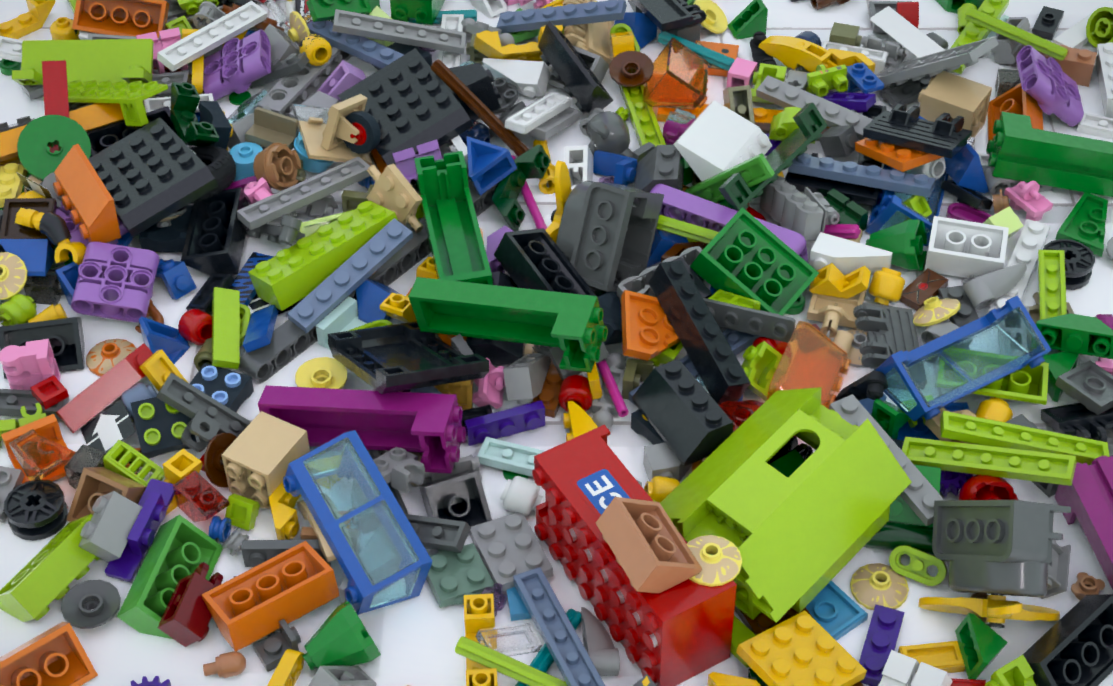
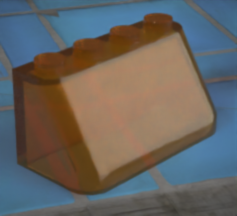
[643,37,709,110]
[767,320,851,409]

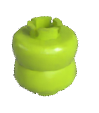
[0,293,37,326]

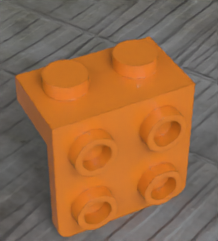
[1,414,78,484]

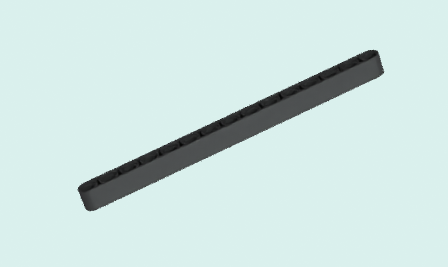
[238,181,499,383]

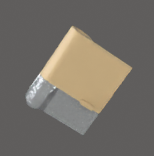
[292,104,373,166]

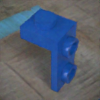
[844,62,884,94]
[593,150,638,186]
[156,259,197,300]

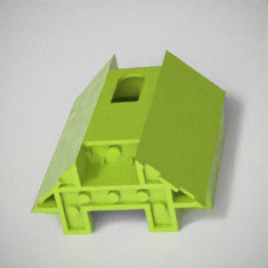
[660,387,912,623]

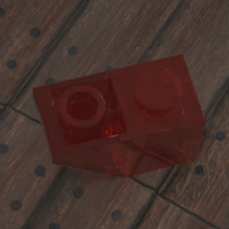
[173,470,230,522]

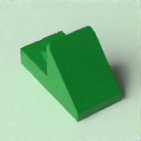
[871,398,911,439]

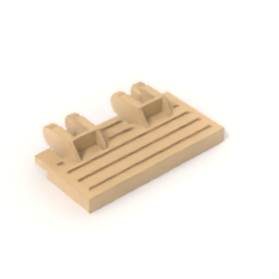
[563,0,614,67]

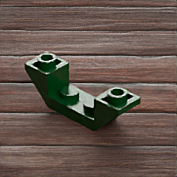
[170,82,219,147]
[491,145,551,231]

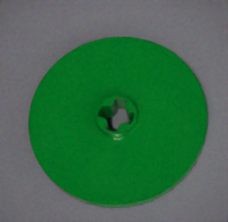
[17,115,91,181]

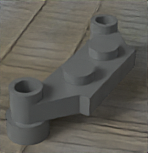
[246,215,305,246]

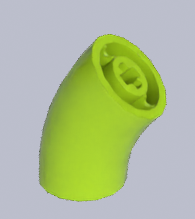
[1086,7,1113,48]

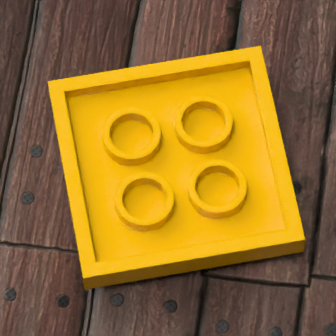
[736,610,867,686]

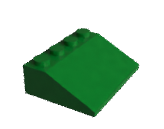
[690,207,819,316]

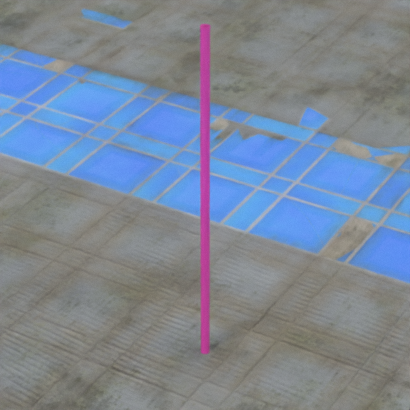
[511,155,629,417]

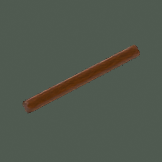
[430,59,529,157]

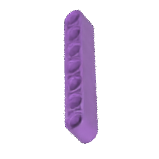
[649,184,807,256]

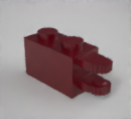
[158,562,223,647]

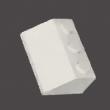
[924,216,1009,278]

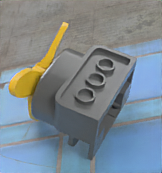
[546,160,664,292]
[918,500,1071,628]

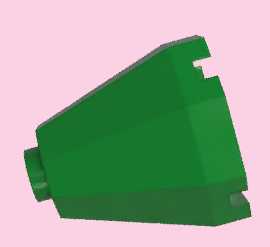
[866,219,927,271]
[302,600,381,671]

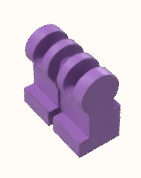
[392,139,442,184]

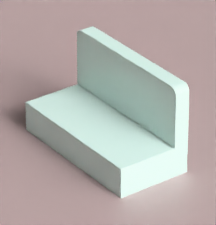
[316,297,367,350]

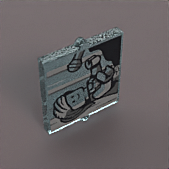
[227,89,268,124]

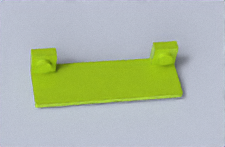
[12,39,154,85]
[43,80,168,126]

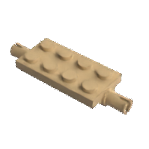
[807,228,867,339]

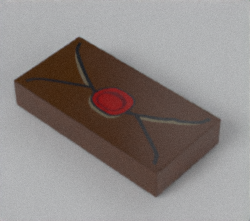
[899,268,948,311]

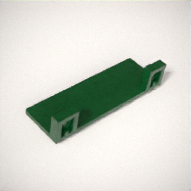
[718,102,828,211]

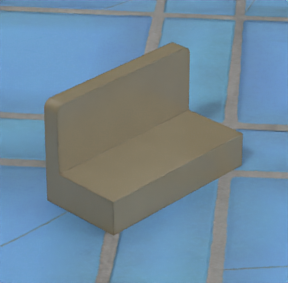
[245,107,298,150]

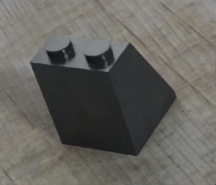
[442,63,501,121]

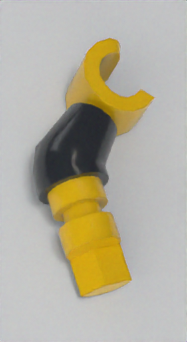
[15,208,86,265]

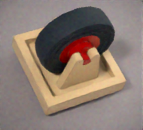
[321,94,381,154]

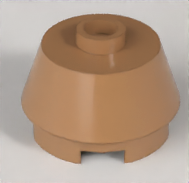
[253,143,301,191]

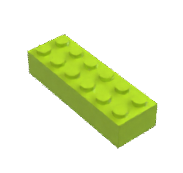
[248,201,398,311]

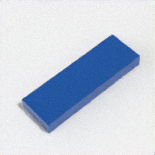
[243,305,278,352]

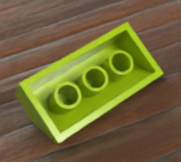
[934,348,1049,405]
[0,514,100,622]

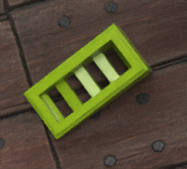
[103,440,165,486]

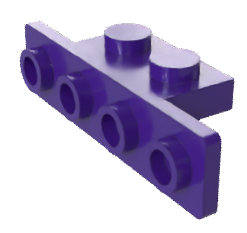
[105,479,177,582]

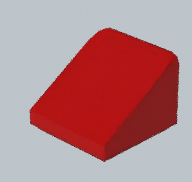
[896,1,919,28]

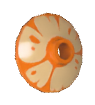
[86,338,137,377]

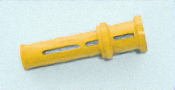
[533,139,555,194]

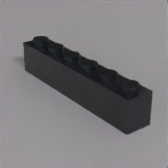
[649,260,751,405]

